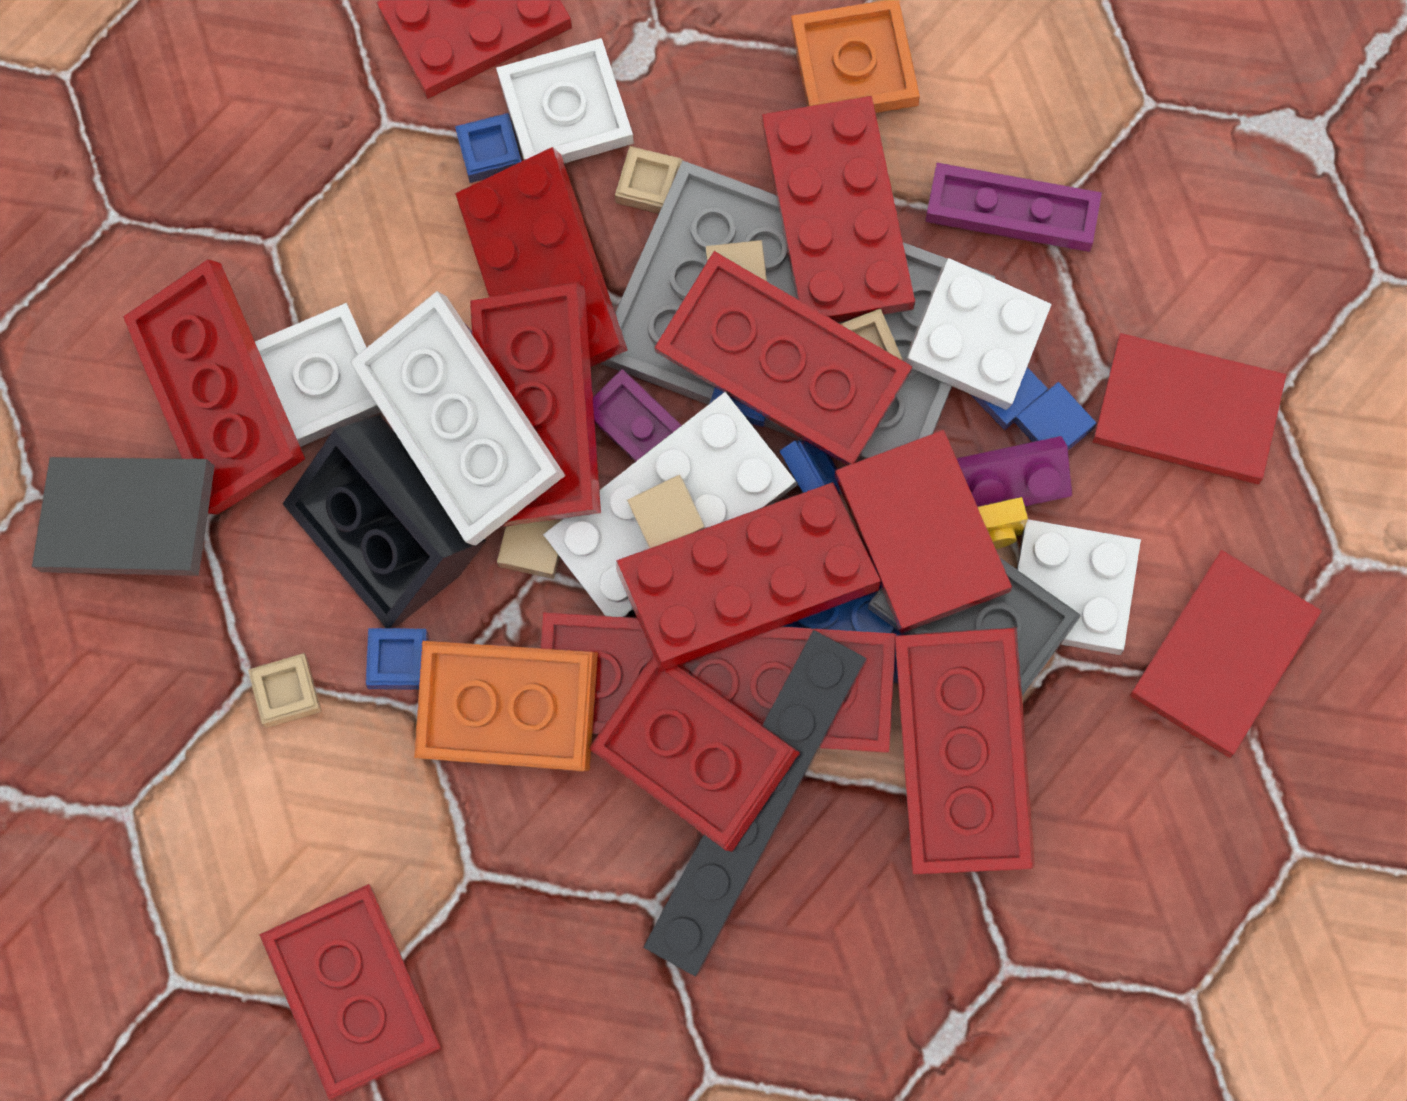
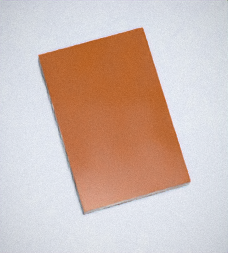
[414,641,598,771]

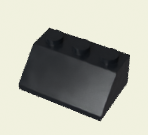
[283,415,487,628]

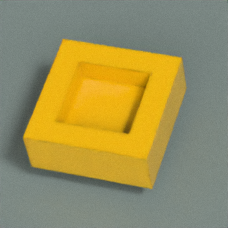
[978,497,1028,549]

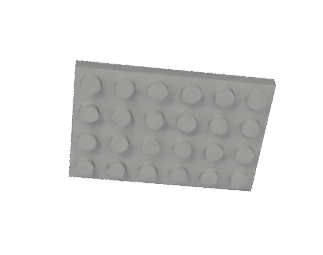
[600,161,996,462]

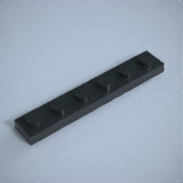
[643,630,867,977]

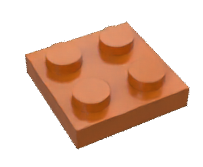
[791,0,920,113]

